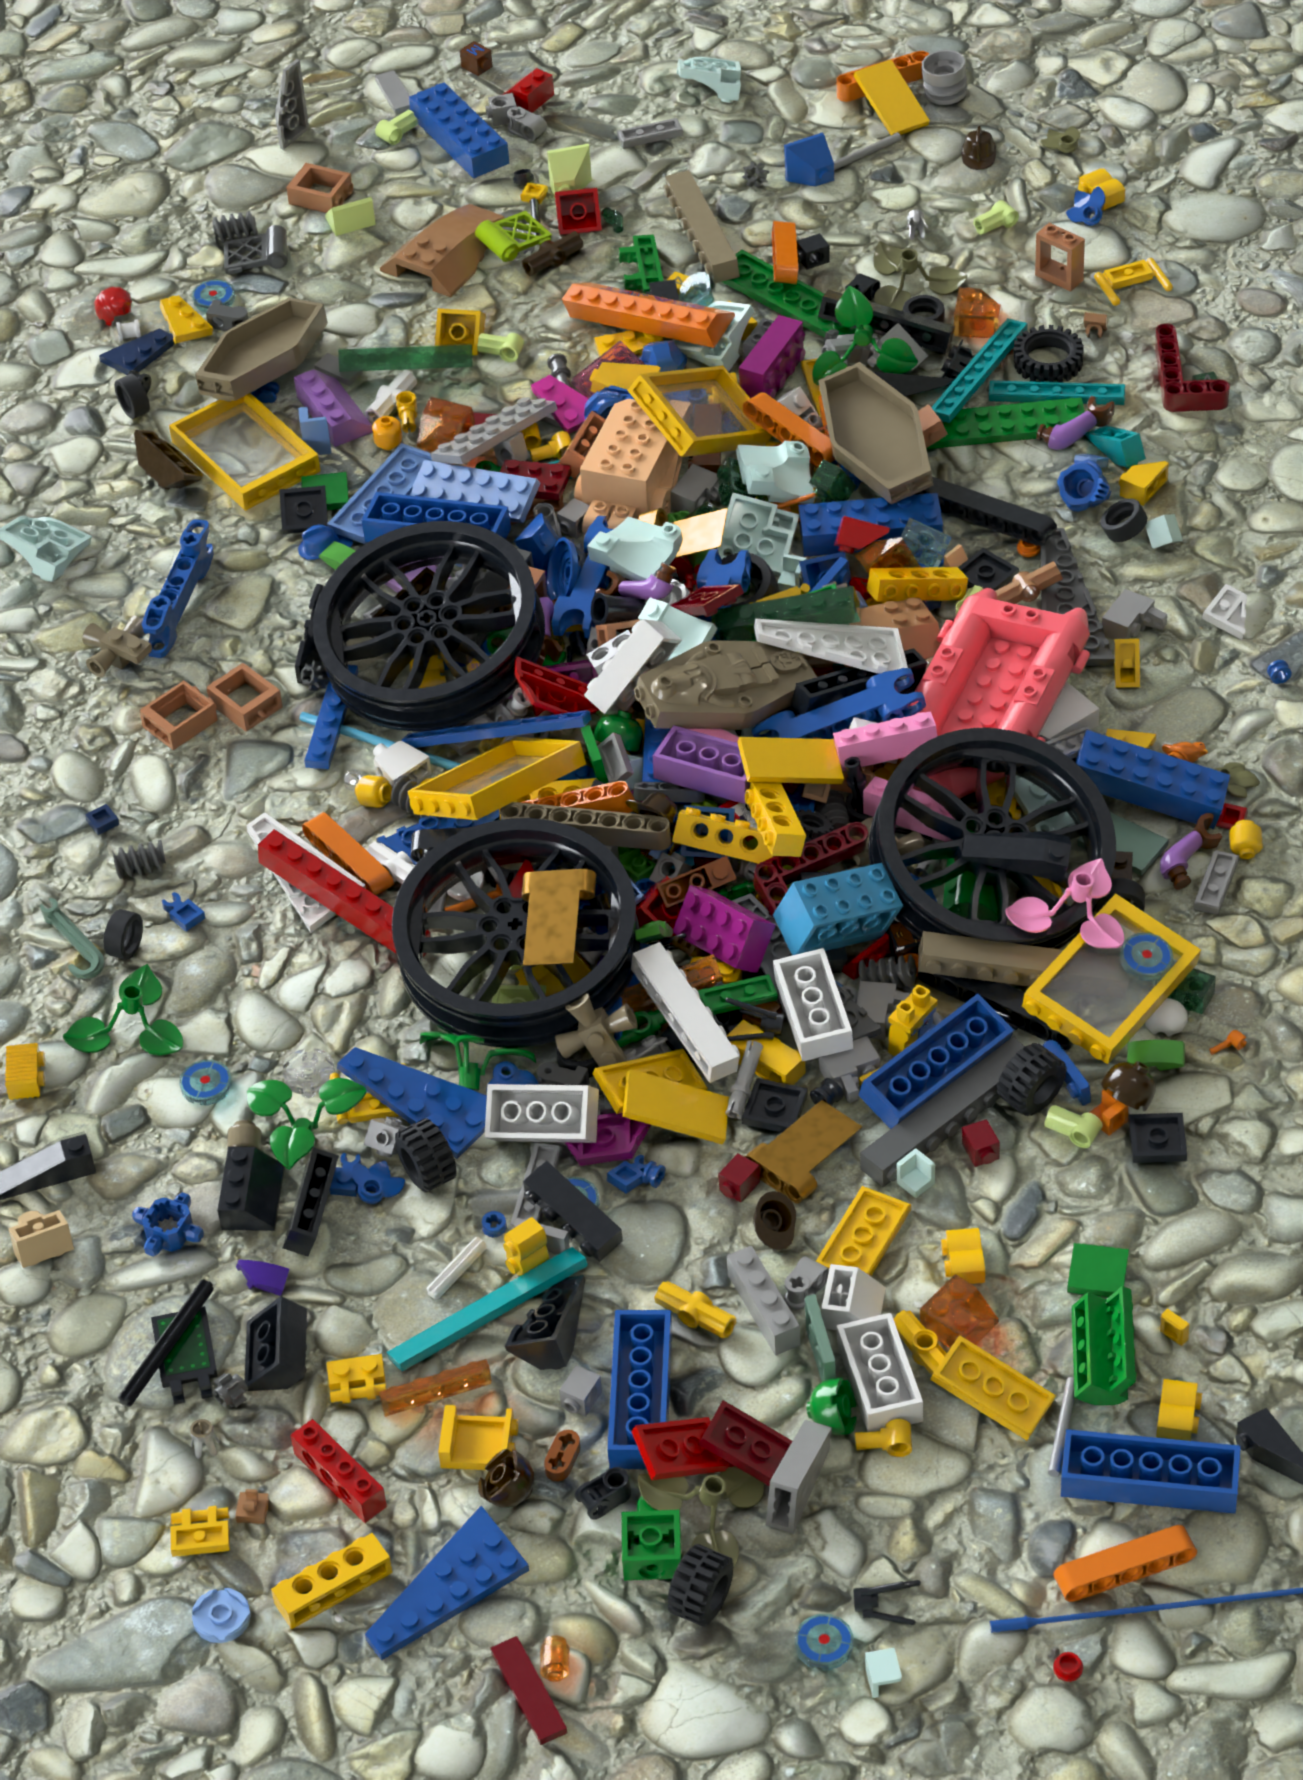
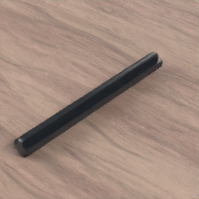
[118,1279,214,1407]

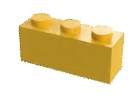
[727,1020,806,1085]

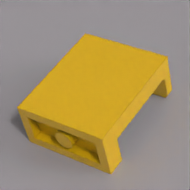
[438,1405,519,1470]

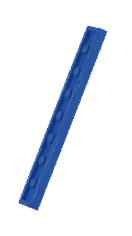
[401,710,591,748]

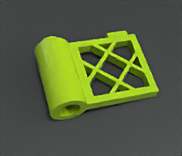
[475,211,552,262]

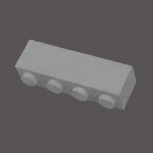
[727,1246,801,1356]

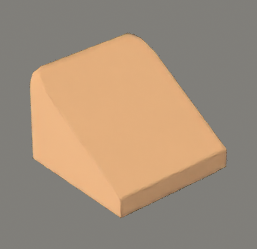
[944,544,968,567]

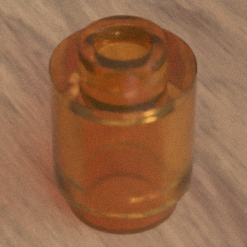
[540,1635,570,1682]

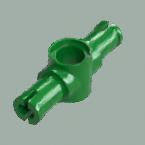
[617,1009,667,1048]

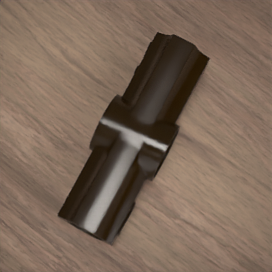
[521,231,584,276]

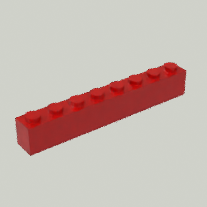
[258,829,431,957]

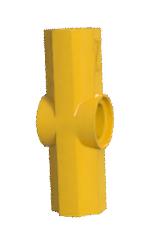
[654,1281,737,1339]
[893,1310,947,1375]

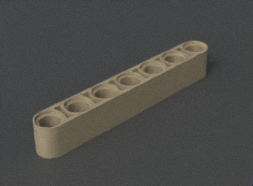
[500,802,672,850]

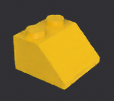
[434,308,486,356]

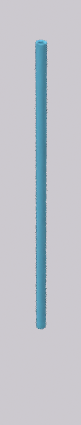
[299,712,503,784]

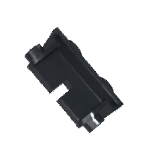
[941,339,973,379]

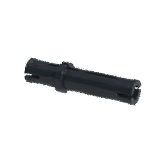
[844,757,867,815]

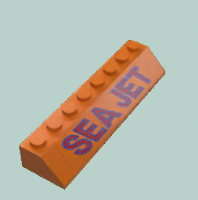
[562,283,735,348]

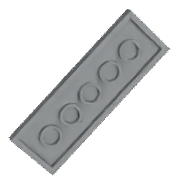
[430,397,558,465]

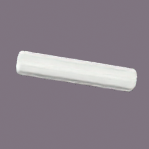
[427,1237,486,1300]

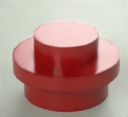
[1053,1652,1083,1682]

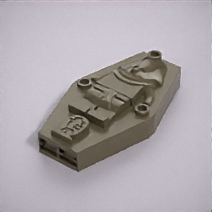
[195,298,328,402]
[818,362,933,504]
[634,640,817,730]

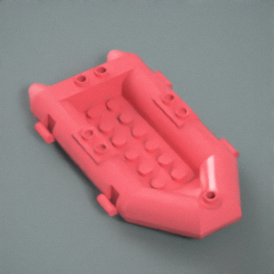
[900,588,1090,799]

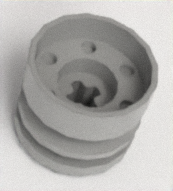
[922,50,968,105]

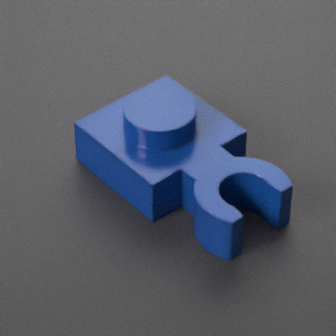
[162,892,206,932]
[330,1153,362,1197]
[607,1155,647,1194]

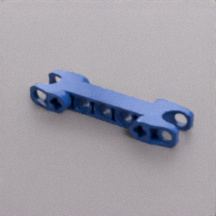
[552,516,636,639]
[142,519,214,658]
[696,549,751,641]
[751,668,926,739]

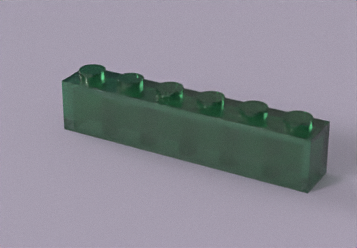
[338,343,473,372]
[711,586,861,641]

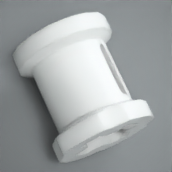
[116,319,141,342]
[506,688,532,717]

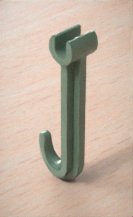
[40,898,105,979]

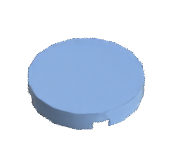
[192,1588,251,1643]

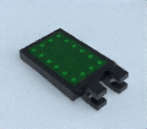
[151,1306,218,1405]

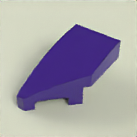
[236,1259,289,1296]

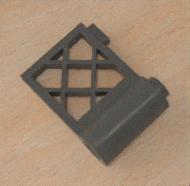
[224,225,288,274]

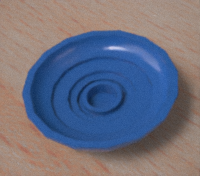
[546,537,582,600]

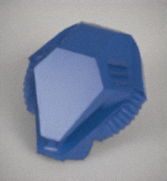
[636,341,687,372]
[584,385,635,419]
[1057,459,1112,512]

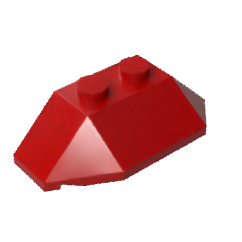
[515,657,600,715]

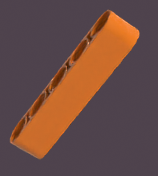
[837,51,929,102]
[772,221,798,284]
[742,392,836,468]
[521,781,636,813]
[302,812,394,896]
[1053,1525,1197,1602]

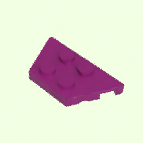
[564,1113,651,1166]

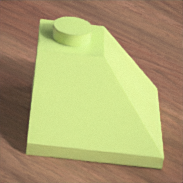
[547,144,592,198]

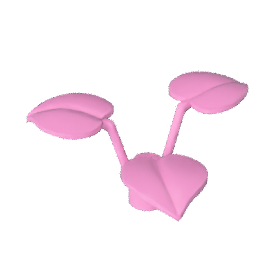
[1005,858,1124,949]

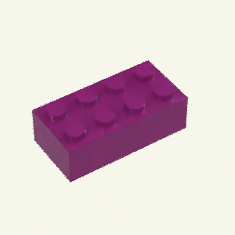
[739,315,806,399]
[673,885,775,973]

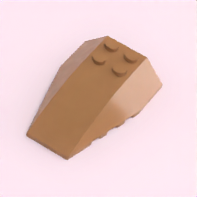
[380,204,505,298]
[803,598,941,668]

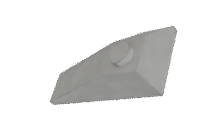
[275,59,309,150]

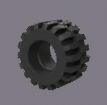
[997,1043,1067,1116]
[395,1118,457,1193]
[668,1544,733,1627]

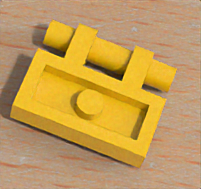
[326,1354,387,1404]
[170,1506,230,1557]

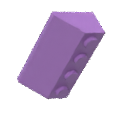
[294,369,373,447]
[653,725,751,804]

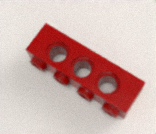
[290,1419,387,1523]

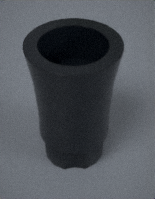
[590,593,646,625]

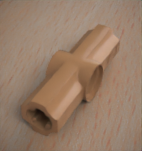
[995,561,1063,604]

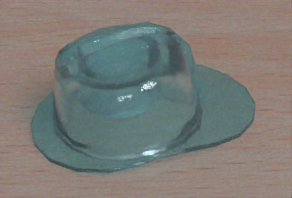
[680,272,714,307]

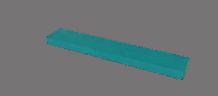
[989,380,1125,405]

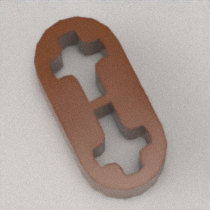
[544,1430,581,1481]

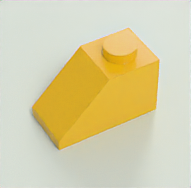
[1118,461,1169,506]

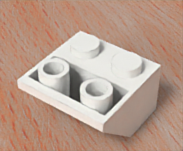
[772,387,822,440]
[822,1264,886,1330]

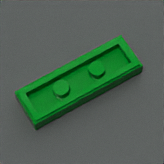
[697,974,778,1015]

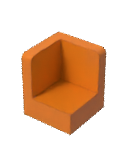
[1089,1089,1129,1136]

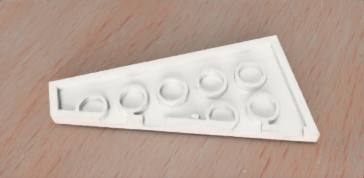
[754,619,908,680]
[246,812,366,933]

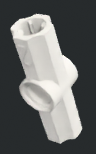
[365,370,417,424]
[367,841,415,884]

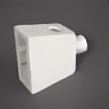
[373,741,432,788]

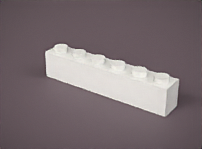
[631,942,740,1083]

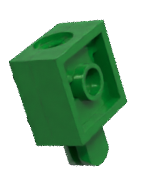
[621,1496,682,1581]

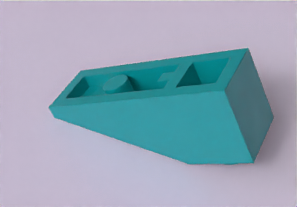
[1086,425,1146,469]

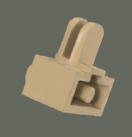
[8,1210,74,1268]

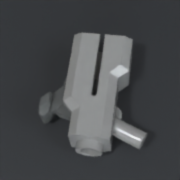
[821,329,880,365]

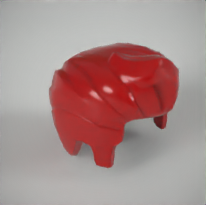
[94,287,132,327]

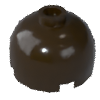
[1101,1061,1156,1111]
[478,1449,534,1508]

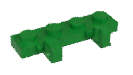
[618,234,663,294]

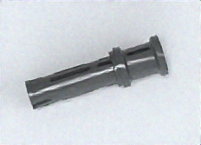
[547,353,572,388]

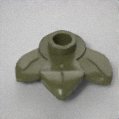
[1040,126,1080,153]
[1214,762,1260,799]

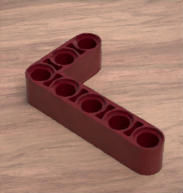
[1155,323,1230,412]
[753,822,868,920]

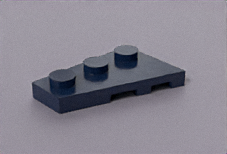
[99,328,175,375]

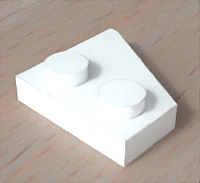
[1202,584,1247,640]

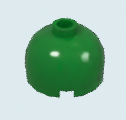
[594,710,643,752]
[806,1378,857,1435]

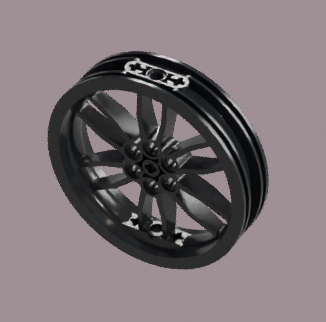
[313,521,545,732]
[868,728,1116,949]
[392,818,640,1048]

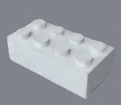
[584,619,682,715]
[773,948,853,1061]
[485,1084,599,1143]
[837,1313,923,1432]

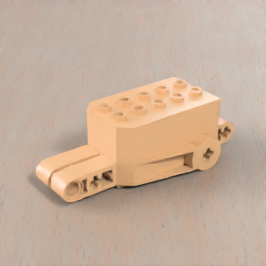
[574,399,692,534]

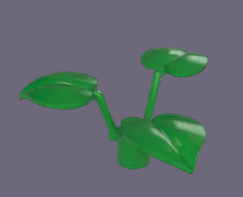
[812,286,918,385]
[63,964,183,1055]
[419,1031,536,1090]
[246,1078,367,1170]

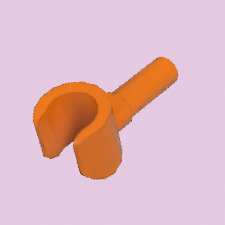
[1209,1030,1247,1055]

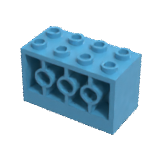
[773,863,903,956]

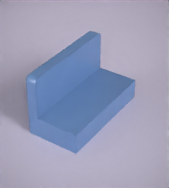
[298,407,332,455]

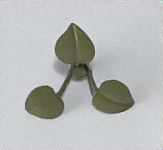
[873,241,968,311]
[637,1466,764,1569]

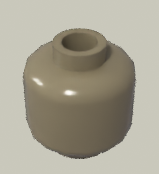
[227,1120,262,1150]

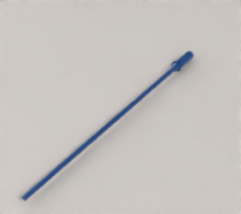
[990,1587,1303,1633]

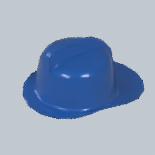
[298,525,353,560]

